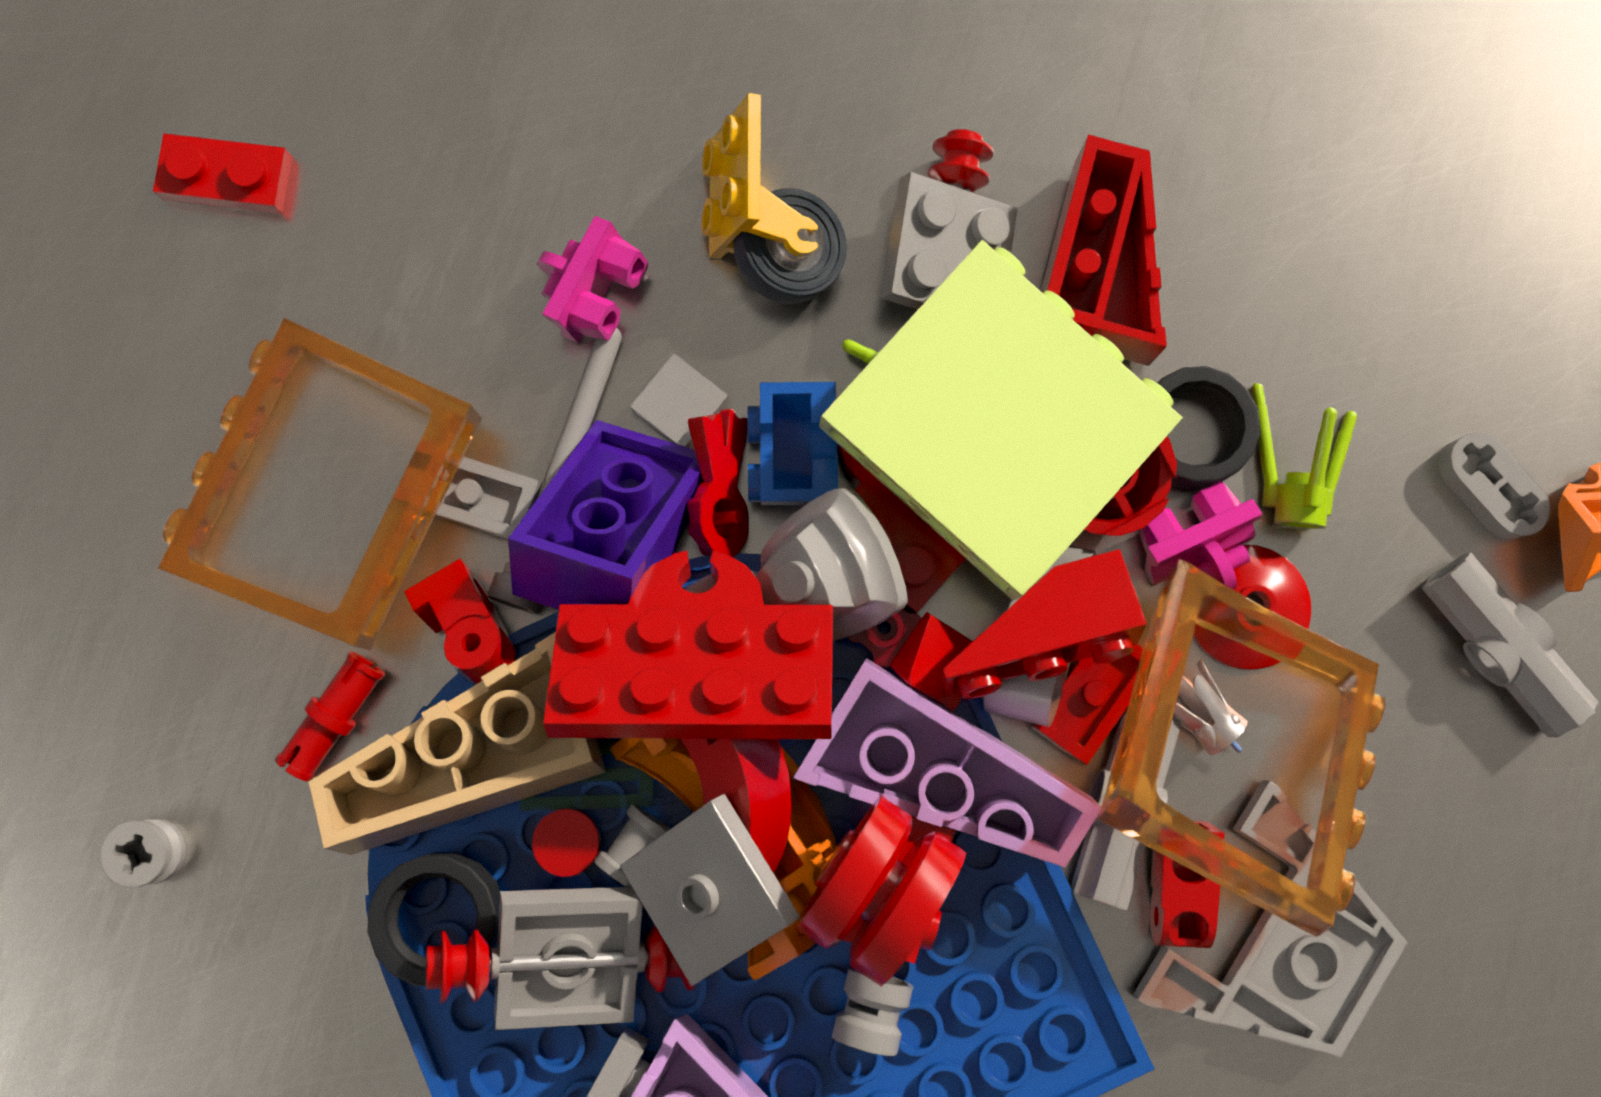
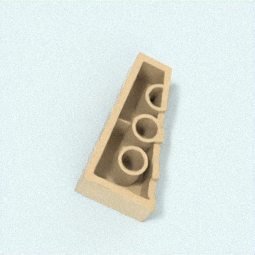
[308,632,606,855]

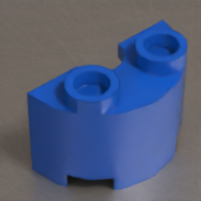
[747,382,839,505]

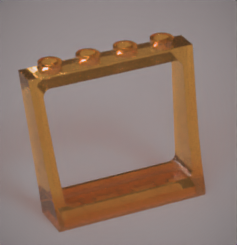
[158,318,482,650]
[1098,559,1385,937]

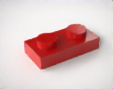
[153,133,292,215]
[1030,644,1160,765]

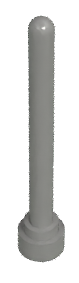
[487,328,622,613]

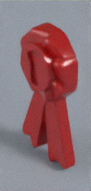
[687,408,749,557]

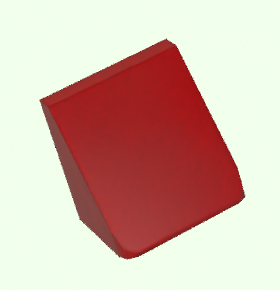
[890,612,973,711]

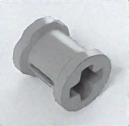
[594,804,671,887]

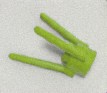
[1251,383,1357,529]

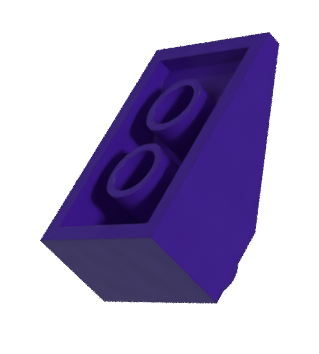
[508,420,704,610]

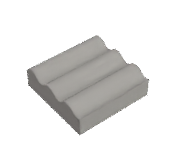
[630,353,729,448]

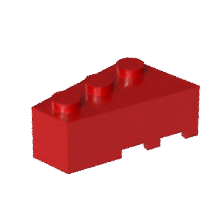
[1041,134,1167,366]

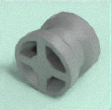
[100,819,187,888]

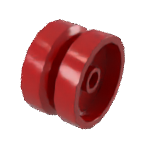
[795,795,967,987]

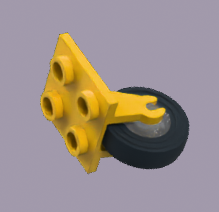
[701,93,847,304]

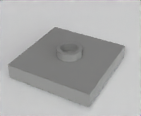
[620,794,801,986]

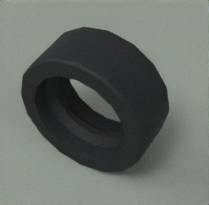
[1157,366,1261,491]
[367,852,500,986]

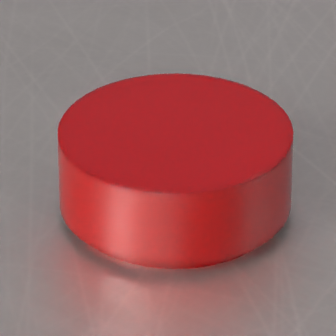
[532,808,602,877]

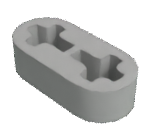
[1438,432,1551,540]

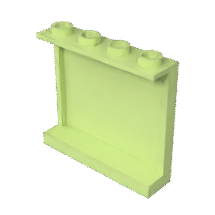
[819,240,1183,600]

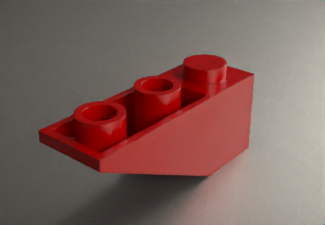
[942,549,1147,699]

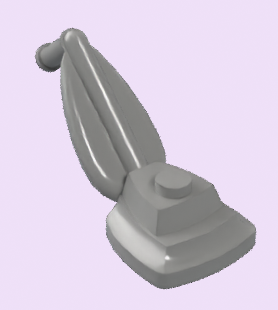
[683,487,908,641]

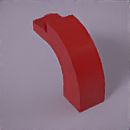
[681,739,792,873]

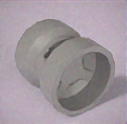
[832,967,914,1056]

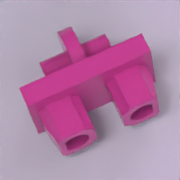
[536,216,648,344]
[1138,481,1263,595]

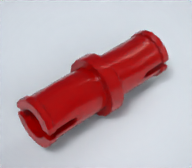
[275,651,385,782]

